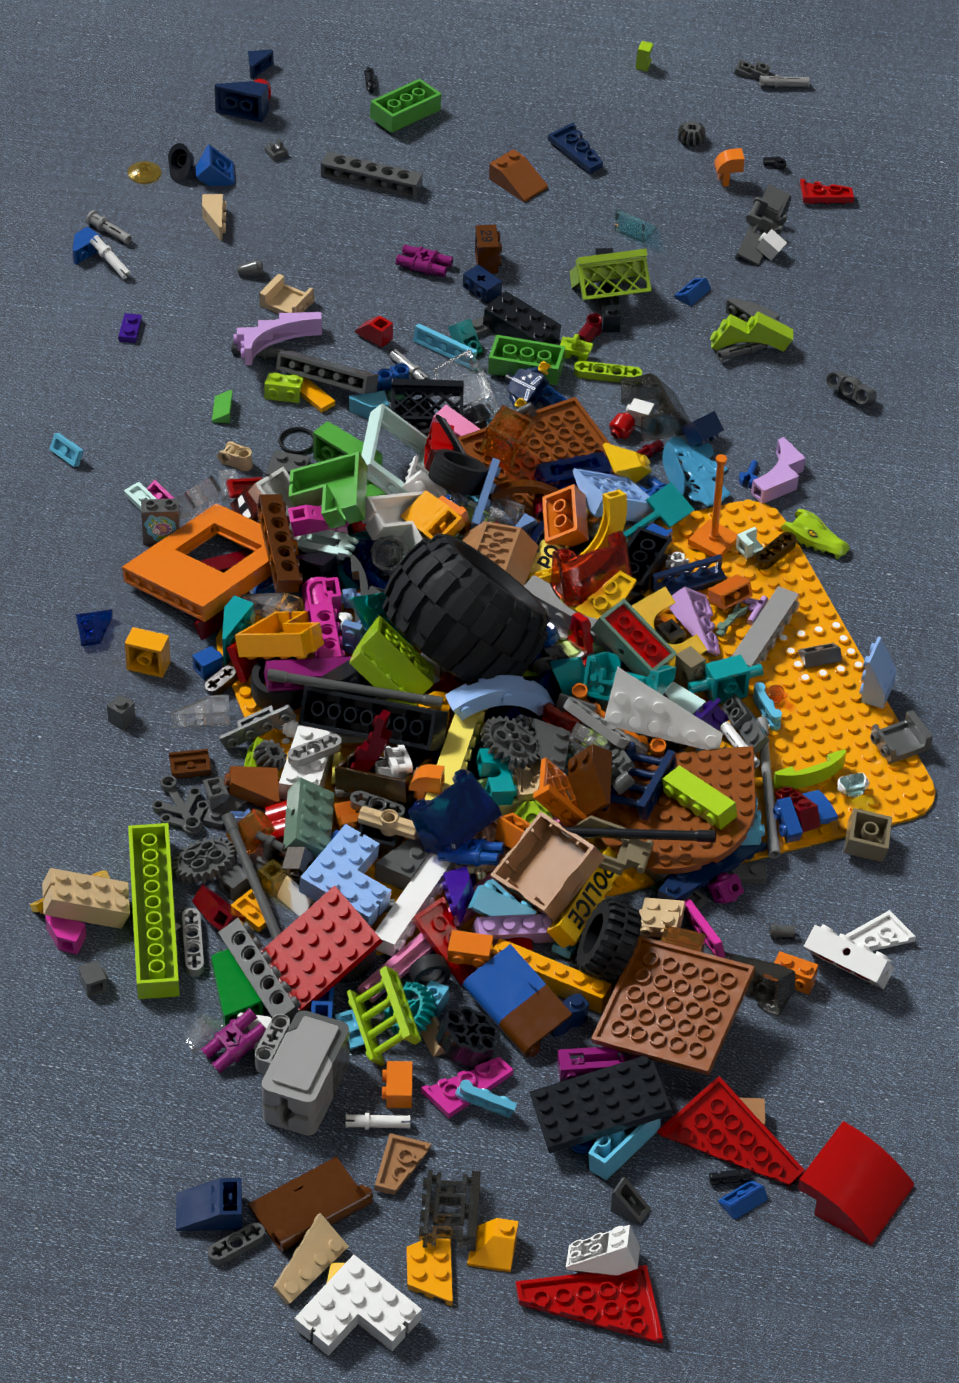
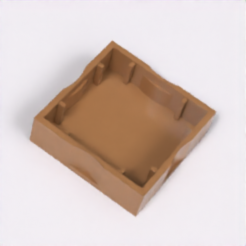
[490,811,605,922]

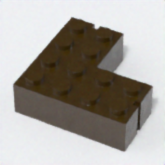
[335,746,441,804]

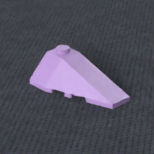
[670,587,720,656]

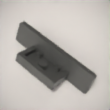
[219,705,297,750]

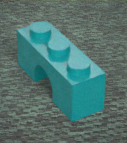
[476,748,517,806]

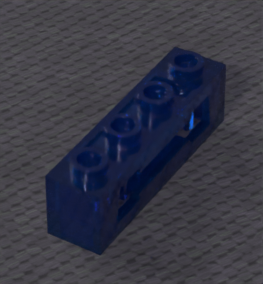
[534,452,612,489]

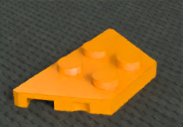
[407,1229,453,1306]

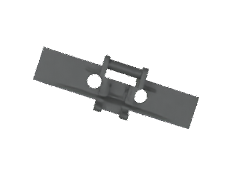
[735,184,790,266]

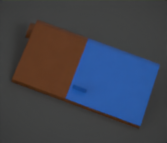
[463,944,572,1057]

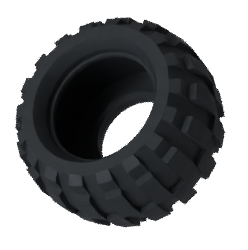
[382,533,550,685]

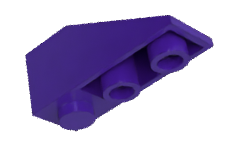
[442,866,475,923]

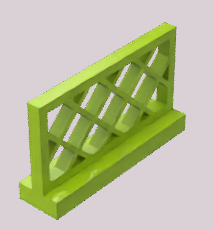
[575,249,651,300]

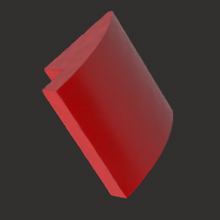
[798,1121,914,1246]

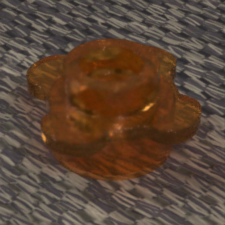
[765,685,788,704]

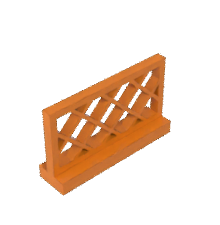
[533,757,596,841]

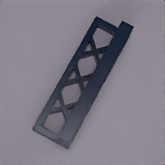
[651,554,727,596]

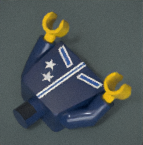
[504,361,551,409]

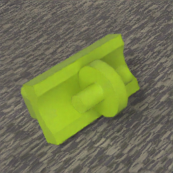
[560,334,593,361]

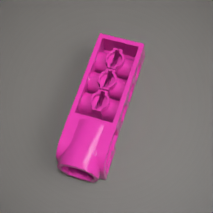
[301,577,345,658]

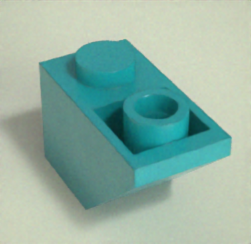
[448,318,483,354]

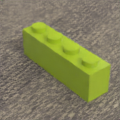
[662,765,738,830]

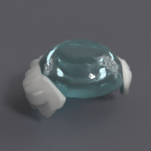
[837,773,870,798]

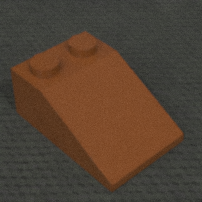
[489,149,548,202]

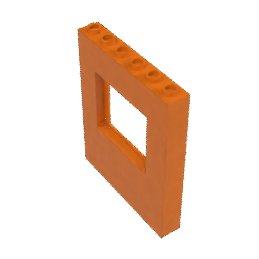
[122,503,299,622]

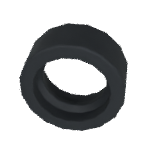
[409,954,451,986]

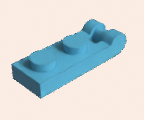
[455,1080,517,1118]

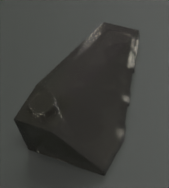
[724,952,795,1017]

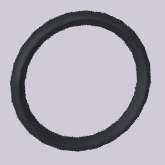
[278,427,313,454]

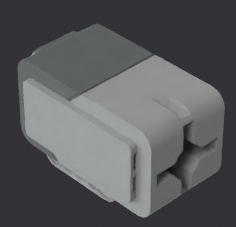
[255,1011,350,1136]

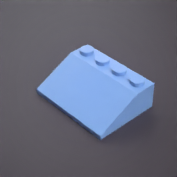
[573,468,654,523]

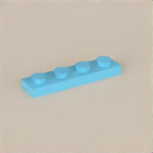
[413,324,477,368]

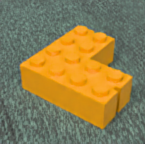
[235,611,324,660]

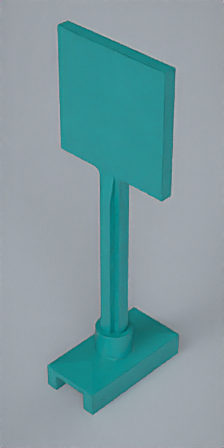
[617,482,695,549]

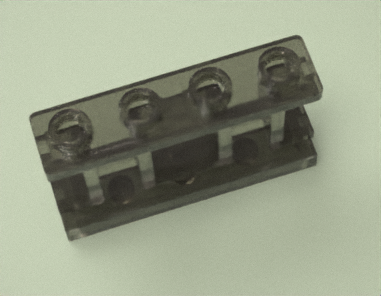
[419,1170,481,1252]

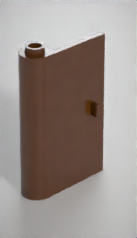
[248,1156,374,1252]

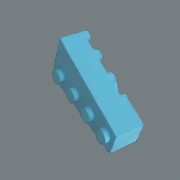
[588,1119,661,1180]

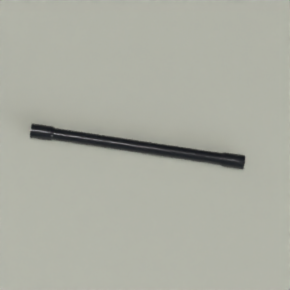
[563,827,717,843]

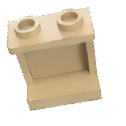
[259,274,315,314]

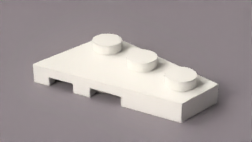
[846,910,916,951]

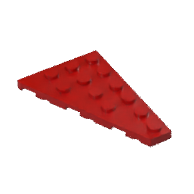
[515,1265,663,1343]

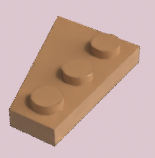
[374,1133,432,1195]

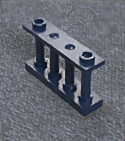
[603,742,677,820]

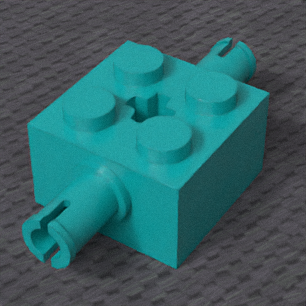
[688,654,764,705]

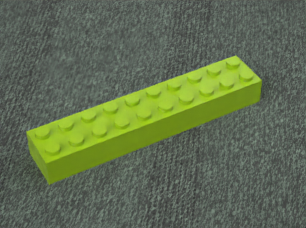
[128,823,180,999]

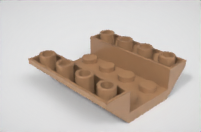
[462,521,538,586]

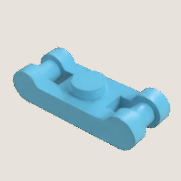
[753,682,782,731]

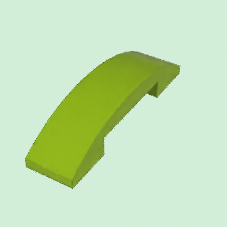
[773,749,846,789]

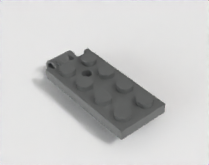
[603,740,636,795]

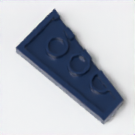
[548,122,603,173]

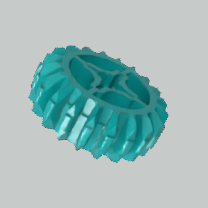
[382,982,438,1036]

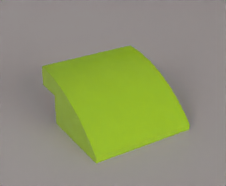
[349,616,435,706]

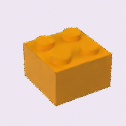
[125,627,171,678]

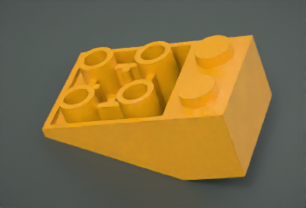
[400,490,465,539]

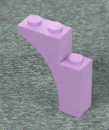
[751,437,805,504]

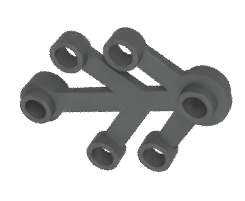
[152,775,209,835]

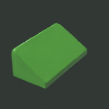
[212,390,233,423]

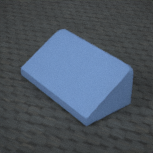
[515,513,544,535]

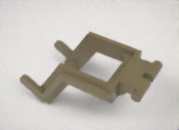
[553,816,654,875]

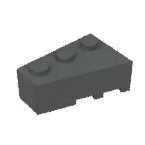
[375,830,440,890]

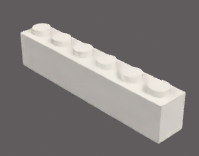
[375,852,452,957]

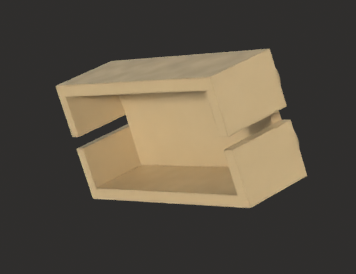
[42,868,130,929]

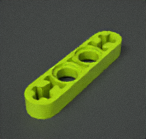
[574,361,642,384]

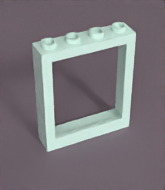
[362,403,428,495]

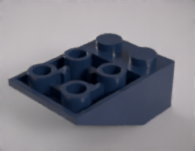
[176,1178,242,1231]

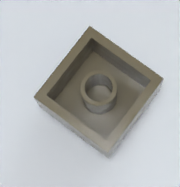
[844,808,892,862]

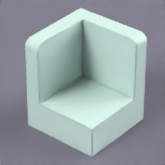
[736,527,764,559]

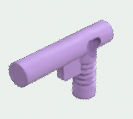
[742,596,768,626]

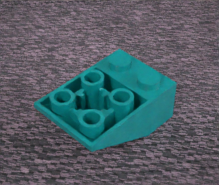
[222,595,256,666]

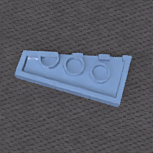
[469,458,501,530]

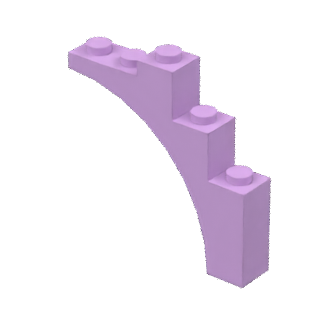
[233,312,322,365]

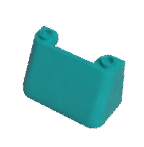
[583,652,677,701]

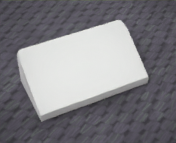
[277,876,314,917]

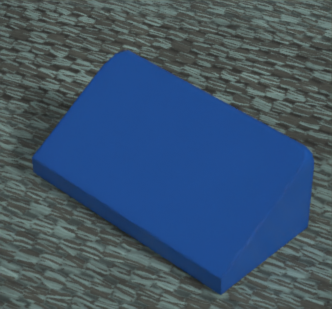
[674,278,711,306]
[718,1180,768,1219]

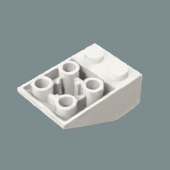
[566,1225,640,1275]

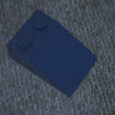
[214,81,269,122]

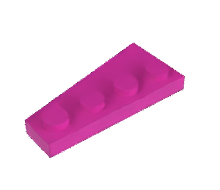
[421,1057,513,1119]

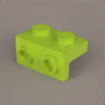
[264,373,304,403]

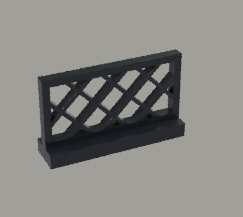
[391,378,464,422]

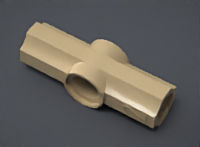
[358,806,420,840]

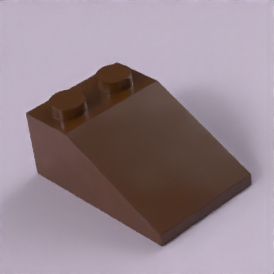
[568,744,612,817]

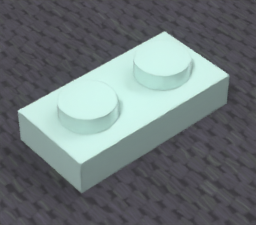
[124,482,156,511]

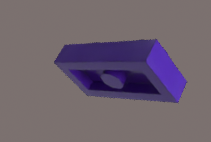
[118,313,142,343]

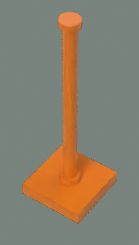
[688,454,738,557]

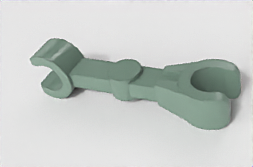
[716,602,748,636]

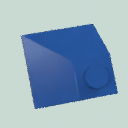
[196,144,235,186]

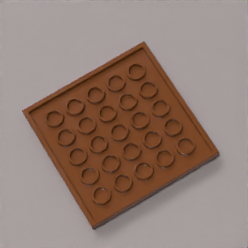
[591,936,756,1075]

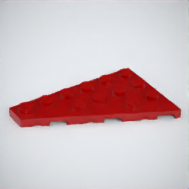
[657,1076,805,1186]

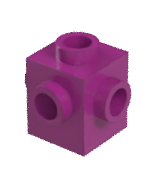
[707,872,744,903]

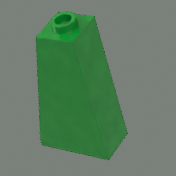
[211,949,263,1027]

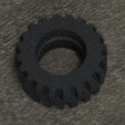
[576,898,642,982]

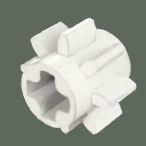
[665,552,689,575]

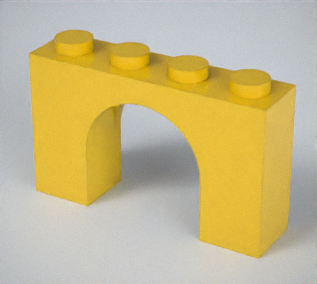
[632,587,707,667]

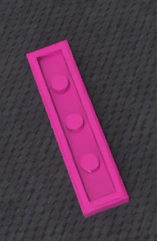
[685,898,725,958]

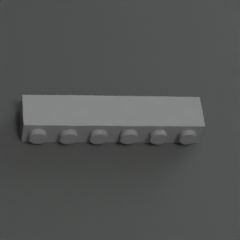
[731,586,800,679]

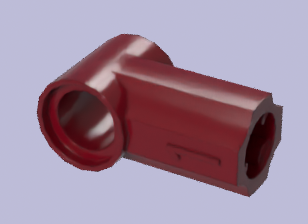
[578,313,602,343]

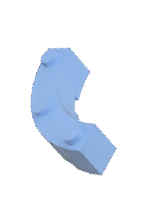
[445,675,555,721]

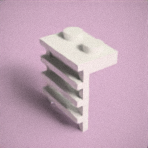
[403,455,448,498]

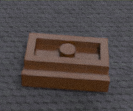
[169,749,211,779]

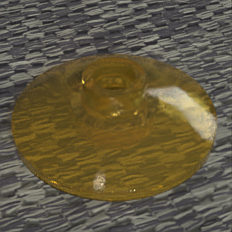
[127,161,161,184]

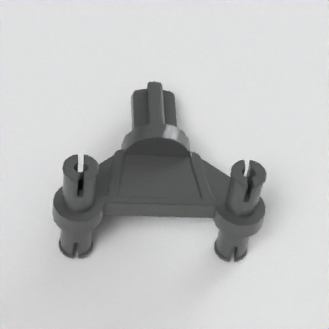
[255,831,286,882]

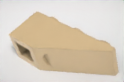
[202,194,227,240]

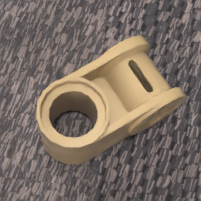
[217,441,253,471]

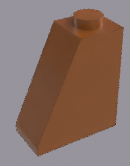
[224,766,280,809]

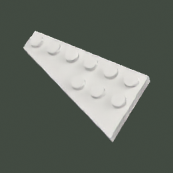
[604,667,723,750]

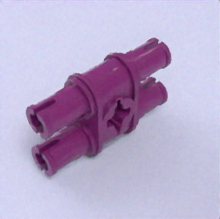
[395,244,454,278]
[201,1008,267,1074]

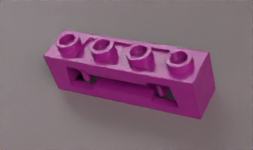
[557,1047,640,1082]

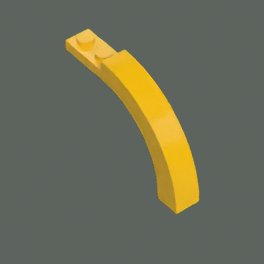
[526,489,627,584]

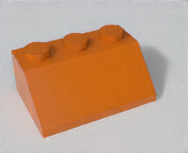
[542,484,589,547]

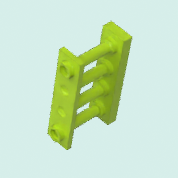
[347,966,422,1066]

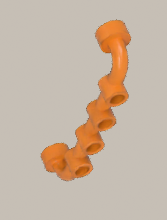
[572,683,666,755]

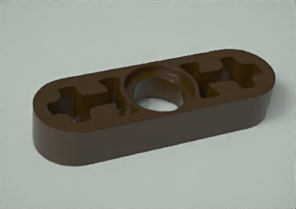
[755,532,796,569]

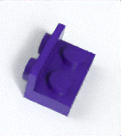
[694,698,729,730]

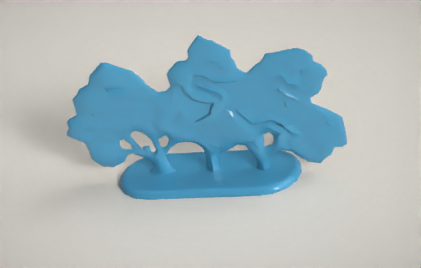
[662,436,731,506]

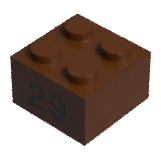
[475,224,502,274]

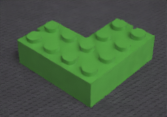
[288,451,368,529]

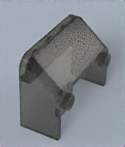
[621,373,691,442]

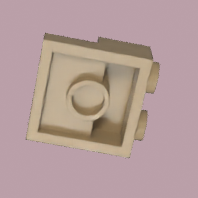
[639,898,686,939]

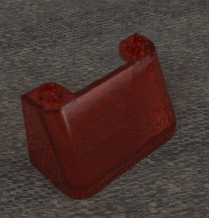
[551,530,633,607]

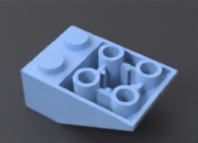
[859,636,897,708]

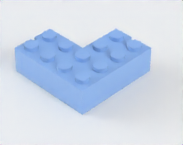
[299,824,391,926]

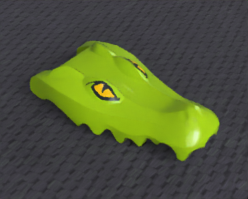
[781,509,850,559]

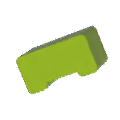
[635,41,654,71]

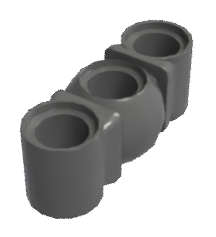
[826,371,877,404]

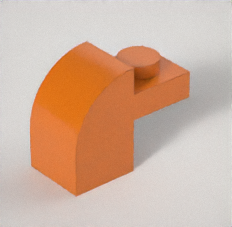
[714,148,745,187]
[409,764,445,807]
[333,801,360,831]

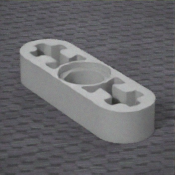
[288,734,341,767]

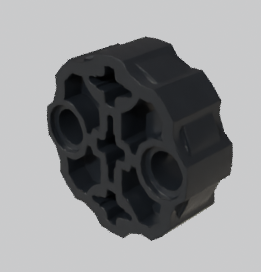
[436,1006,501,1067]

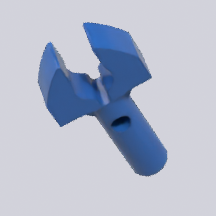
[738,460,758,488]

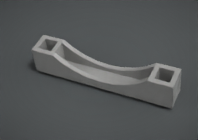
[524,575,615,654]

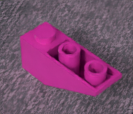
[288,505,349,537]

